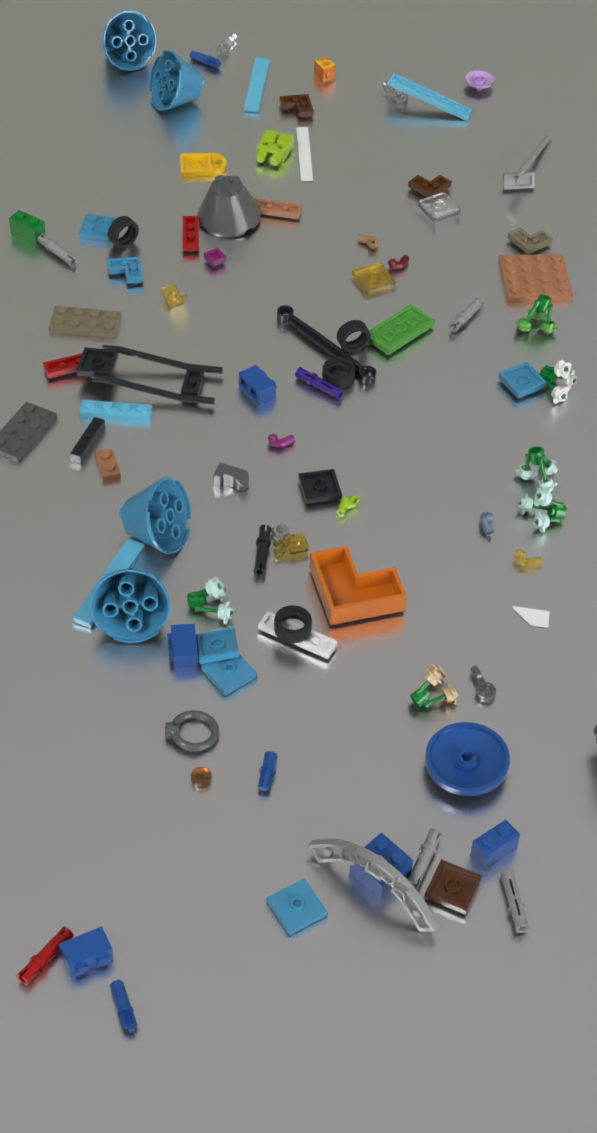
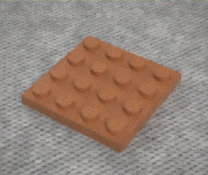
[499,254,573,302]

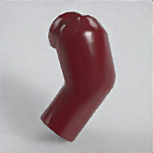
[388,255,409,270]

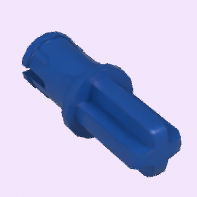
[258,751,278,791]

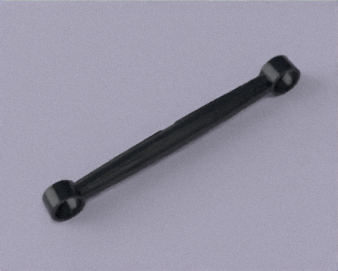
[277,305,377,385]

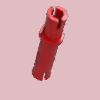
[17,926,74,985]

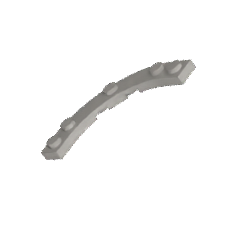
[308,839,439,932]

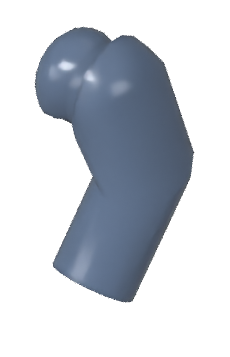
[480,512,494,535]

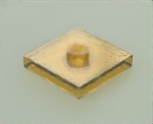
[352,263,396,294]

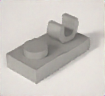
[503,172,535,190]

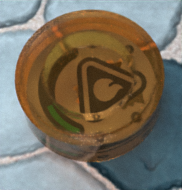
[191,767,212,789]

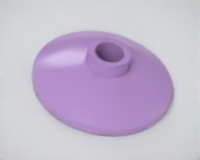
[465,70,494,89]

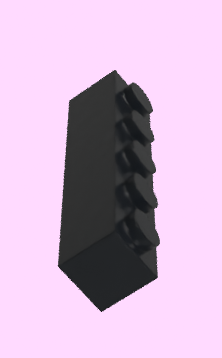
[70,417,105,464]

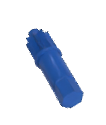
[190,51,221,68]
[110,979,138,1033]

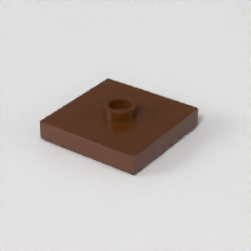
[424,859,482,914]

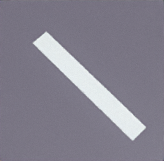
[296,127,313,181]

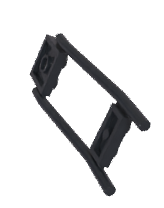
[76,345,223,405]

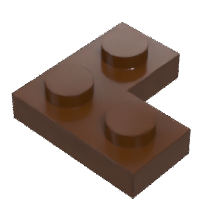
[279,94,314,117]
[408,175,452,200]

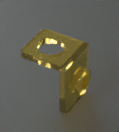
[160,284,188,309]

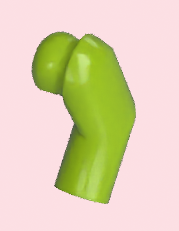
[336,495,360,517]

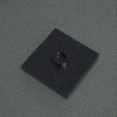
[298,469,342,504]

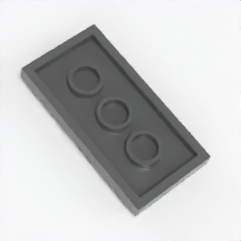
[0,401,57,463]

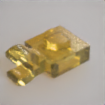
[273,533,309,556]

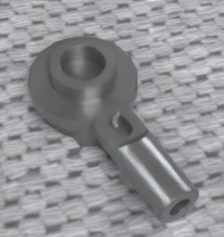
[470,666,496,701]

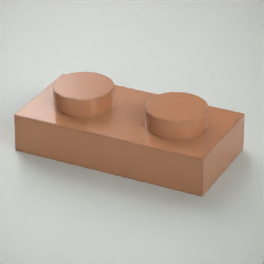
[94,448,121,482]

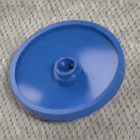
[425,722,510,796]

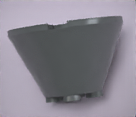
[197,175,261,237]

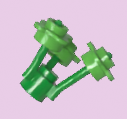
[516,294,558,334]

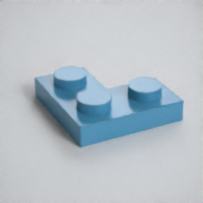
[107,256,143,284]

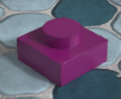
[204,248,226,267]

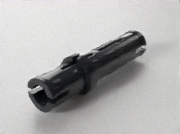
[253,525,271,576]

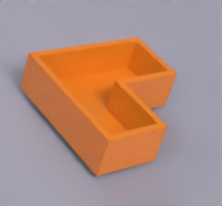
[309,546,407,625]

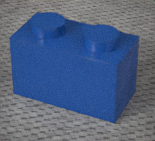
[239,365,277,405]
[167,623,198,669]
[470,819,520,870]
[59,926,113,977]

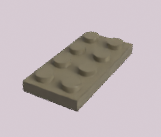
[49,306,122,339]

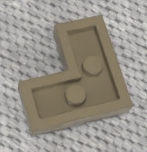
[507,228,553,255]

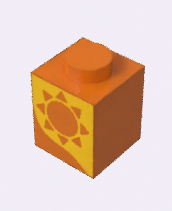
[314,57,336,82]

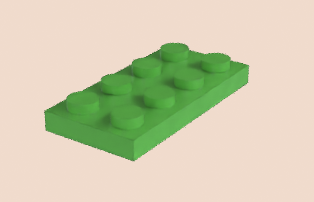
[369,304,435,355]

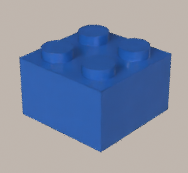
[350,832,413,900]

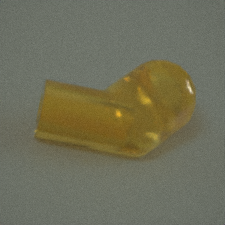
[514,549,542,567]

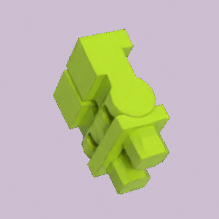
[257,129,294,166]

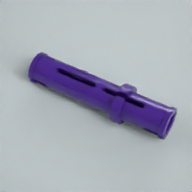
[295,367,344,400]

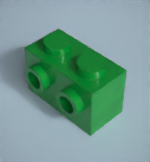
[9,210,46,245]

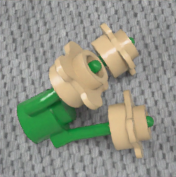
[410,663,459,708]

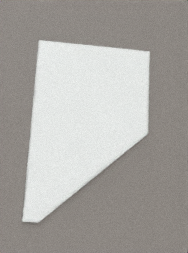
[513,606,550,628]

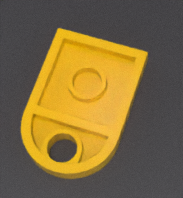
[180,153,226,177]

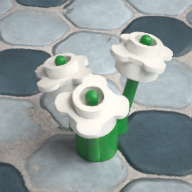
[539,360,577,404]

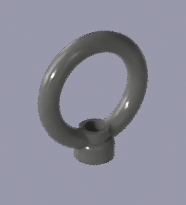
[165,710,219,751]

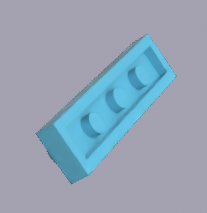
[79,400,152,422]

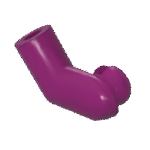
[268,434,295,448]

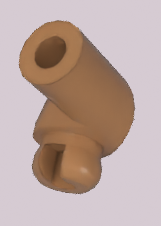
[358,234,379,249]

